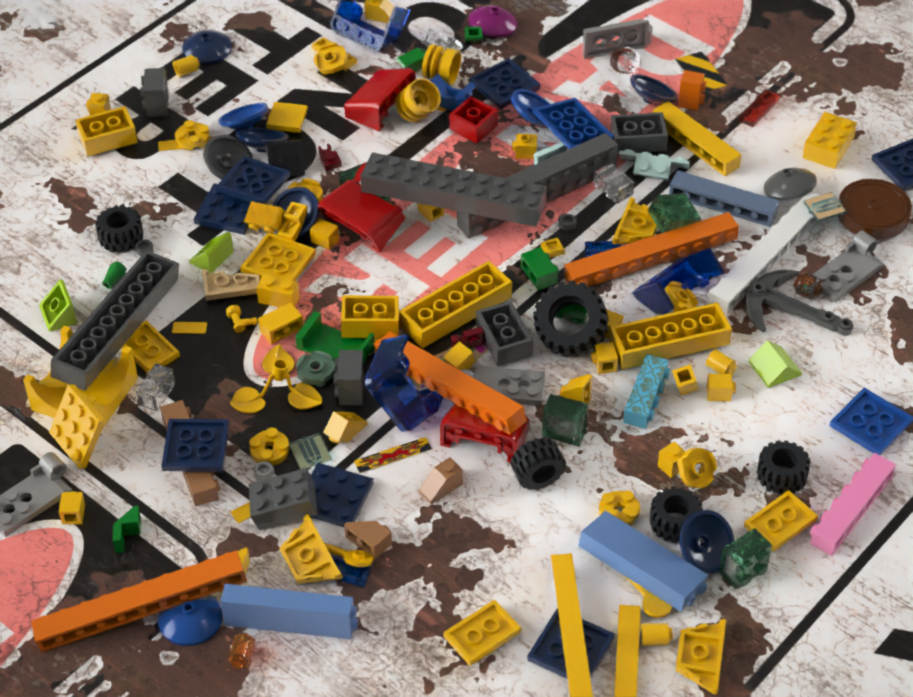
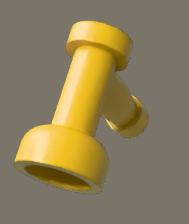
[226,305,257,333]

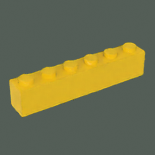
[653,102,742,176]

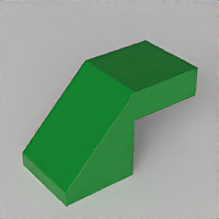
[464,27,482,43]
[396,48,427,72]
[113,506,141,553]

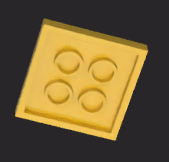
[240,232,316,281]
[49,384,106,469]

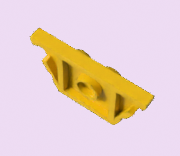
[612,197,661,244]
[279,514,343,584]
[675,619,726,695]

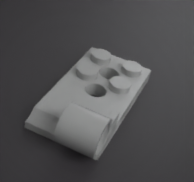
[582,19,653,59]
[812,230,885,303]
[460,366,545,406]
[0,452,72,537]

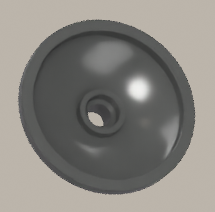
[203,135,253,180]
[763,167,817,200]

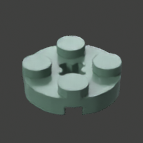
[296,351,335,387]

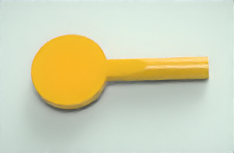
[324,542,373,567]
[625,576,672,618]

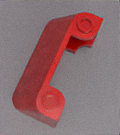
[344,68,416,132]
[317,179,406,252]
[440,403,530,462]

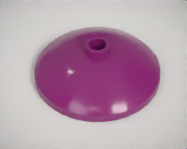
[468,5,517,37]

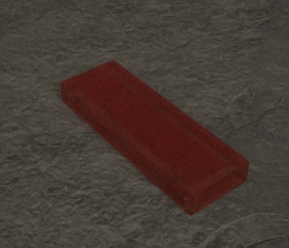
[738,89,780,127]

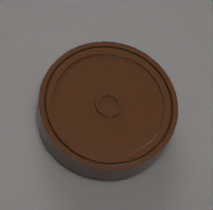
[837,179,912,239]

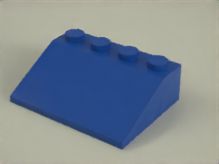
[532,97,615,149]

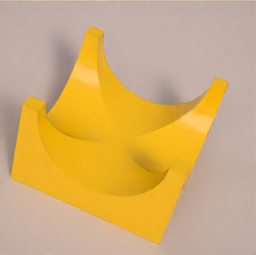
[23,326,138,429]

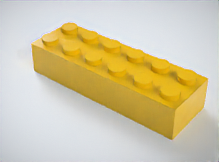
[399,261,512,348]
[609,302,732,369]

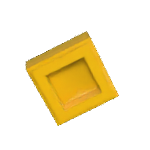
[541,238,565,258]

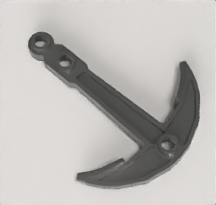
[745,270,853,336]

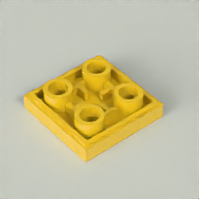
[266,102,308,133]

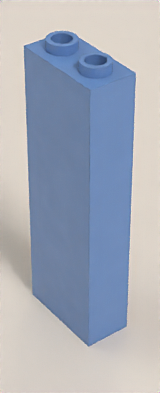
[578,511,708,612]
[220,584,358,639]

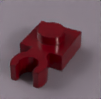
[318,144,342,171]
[450,327,484,349]

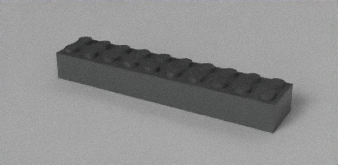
[457,133,618,238]
[360,152,547,227]
[50,250,179,391]

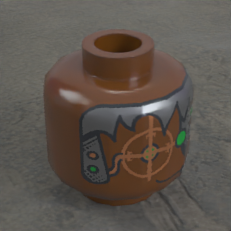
[793,272,823,300]

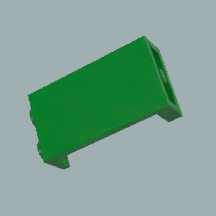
[295,311,375,364]

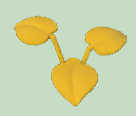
[230,344,322,414]

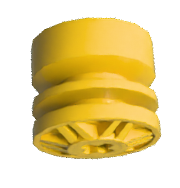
[422,44,462,85]
[396,78,441,123]

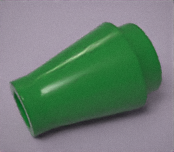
[102,261,127,289]

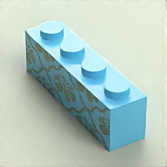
[623,354,671,429]

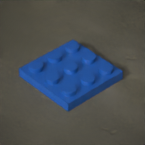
[829,387,913,456]

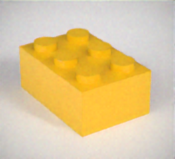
[75,106,138,157]
[802,111,857,169]
[341,295,399,338]

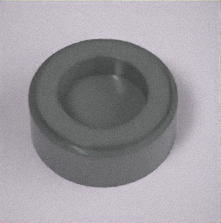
[558,214,576,231]
[135,239,154,256]

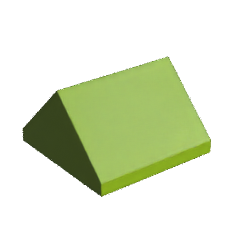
[189,231,234,273]
[39,279,77,331]
[748,340,802,388]

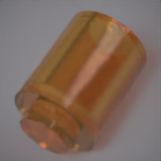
[228,633,255,669]

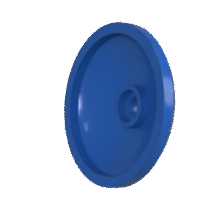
[511,89,550,126]
[218,103,268,129]
[158,595,223,646]

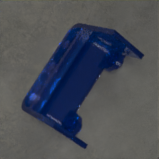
[330,0,410,52]
[632,247,725,315]
[365,335,443,432]

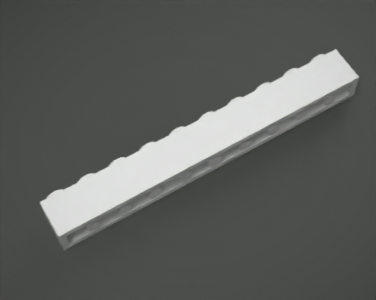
[708,191,829,315]

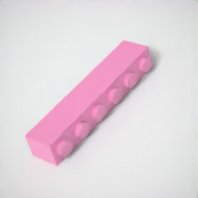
[810,453,896,556]

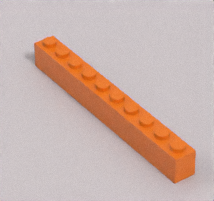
[564,212,739,287]
[374,331,527,435]
[31,550,248,653]

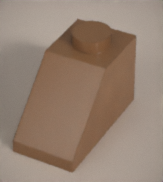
[418,457,463,504]
[344,521,392,559]

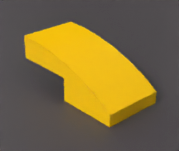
[277,202,308,241]

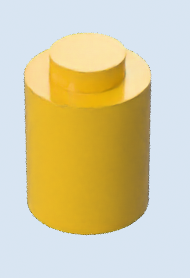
[173,55,200,77]
[706,349,737,375]
[641,623,673,646]

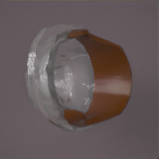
[610,47,641,76]

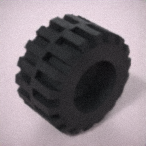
[95,205,144,253]
[510,437,567,490]
[757,440,811,494]
[649,487,703,543]

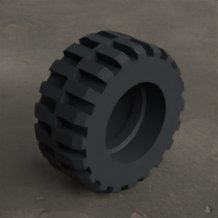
[533,281,609,358]

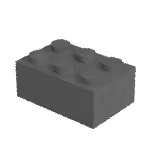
[610,112,668,154]
[476,301,533,366]
[249,468,317,530]

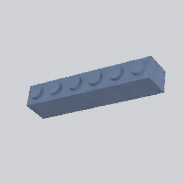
[669,170,779,227]

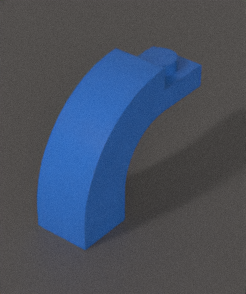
[430,74,476,110]

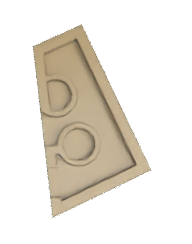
[202,269,260,301]

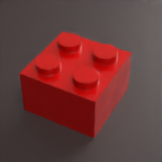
[449,96,498,144]

